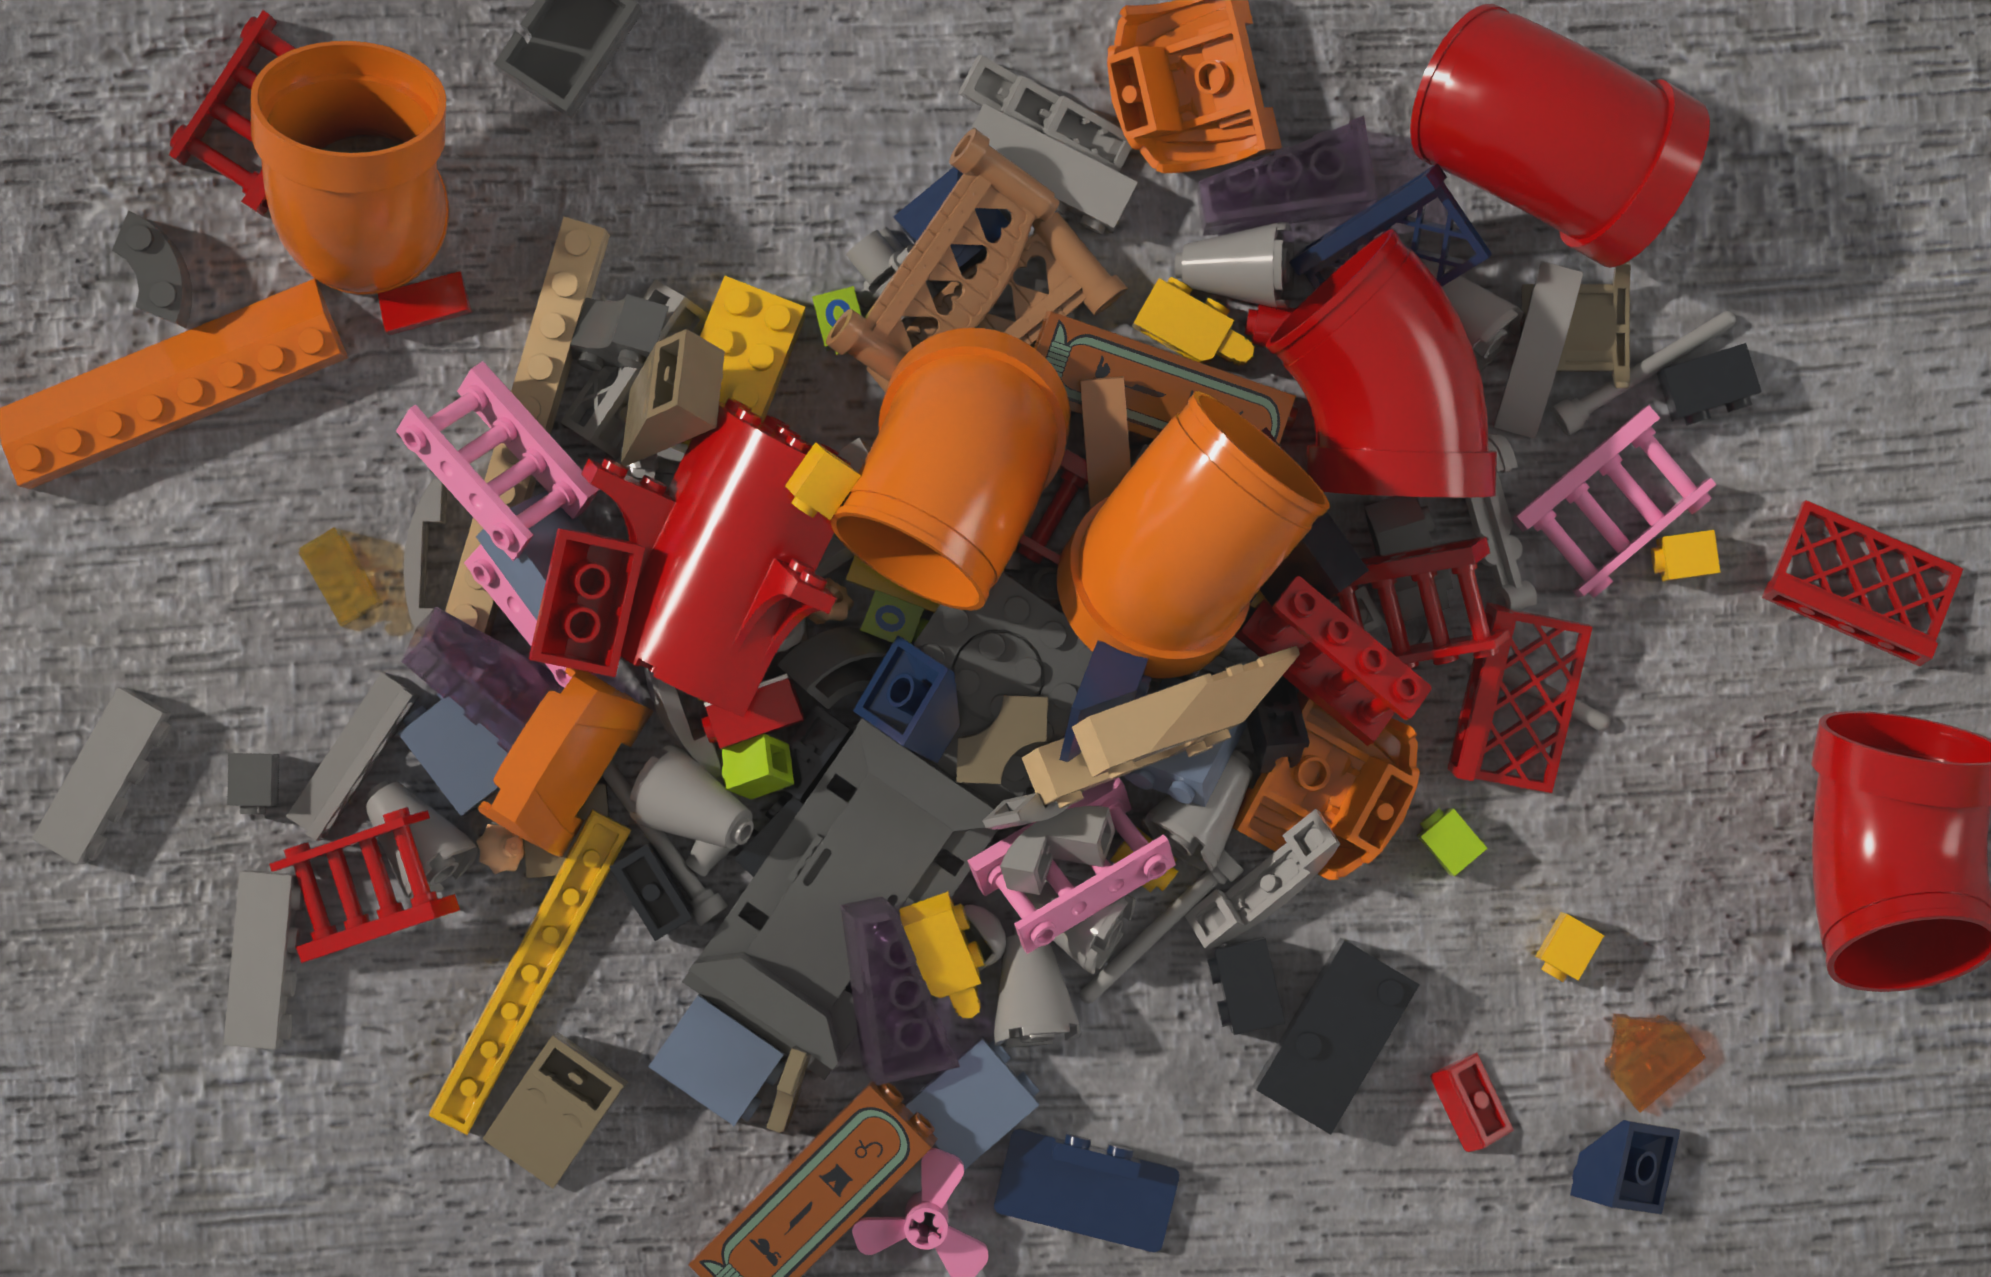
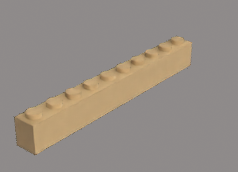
[439,216,610,646]

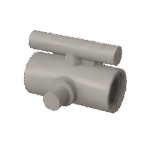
[846,227,939,322]

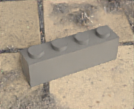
[970,104,1138,235]
[32,687,172,865]
[223,870,304,1050]

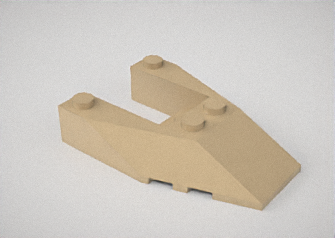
[1022,646,1300,809]

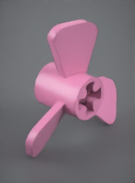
[852,1148,989,1277]

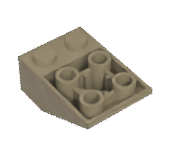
[621,329,725,467]
[483,1032,628,1189]

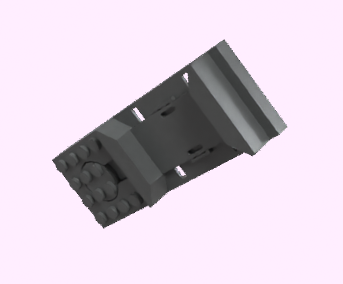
[682,571,1093,1080]

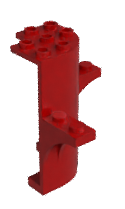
[581,397,851,717]

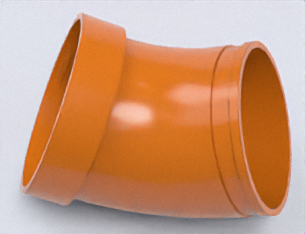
[251,41,449,295]
[831,328,1071,611]
[1057,391,1330,678]

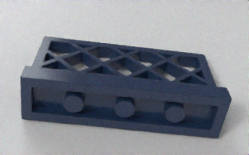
[1289,164,1492,289]

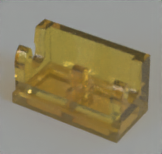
[298,527,383,627]

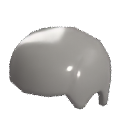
[963,905,1006,972]

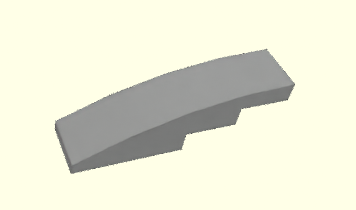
[958,55,1132,172]

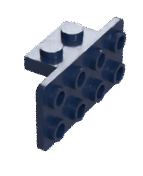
[994,1129,1180,1252]

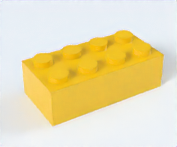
[670,275,805,453]

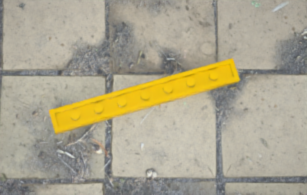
[429,809,631,1135]

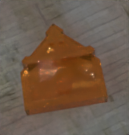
[1605,1013,1706,1113]

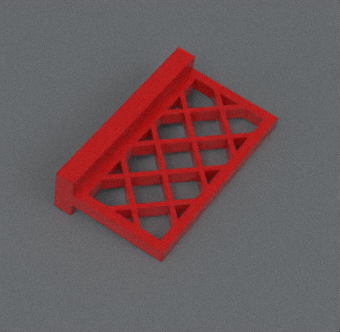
[1762,500,1964,667]
[1447,602,1593,793]

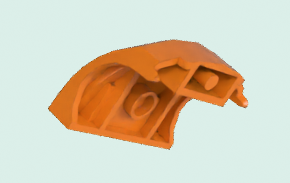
[1107,0,1282,173]
[478,668,653,857]
[1232,690,1420,880]

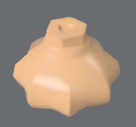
[808,578,854,624]
[476,824,525,875]

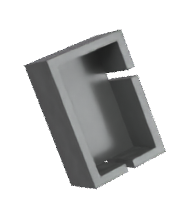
[494,0,643,120]

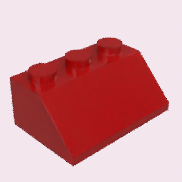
[528,528,645,677]

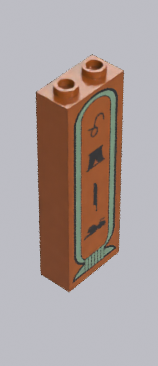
[1034,311,1298,450]
[688,1077,938,1277]

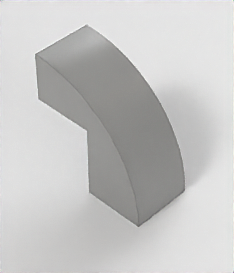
[1000,806,1115,895]

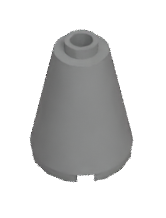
[1175,222,1294,309]
[1425,262,1526,372]
[629,745,754,849]
[1141,750,1253,872]
[365,781,479,899]
[1024,876,1136,974]
[994,928,1081,1047]

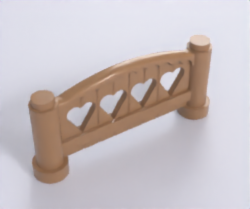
[826,128,1060,382]
[866,212,1128,392]

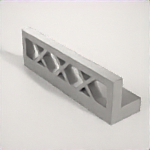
[560,279,709,459]
[286,672,420,841]

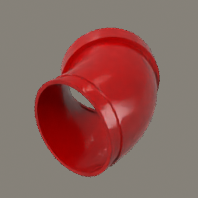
[1410,4,1710,268]
[1266,229,1497,498]
[1811,711,1991,992]

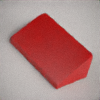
[378,271,472,335]
[1430,1052,1514,1152]

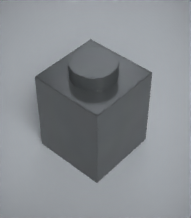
[227,753,279,814]

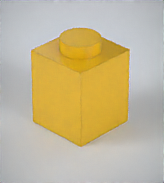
[785,442,861,520]
[1651,530,1721,581]
[1535,912,1605,983]

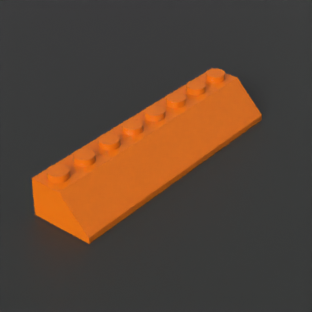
[0,278,348,489]

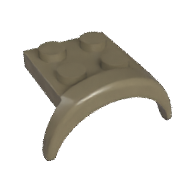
[1521,261,1631,389]

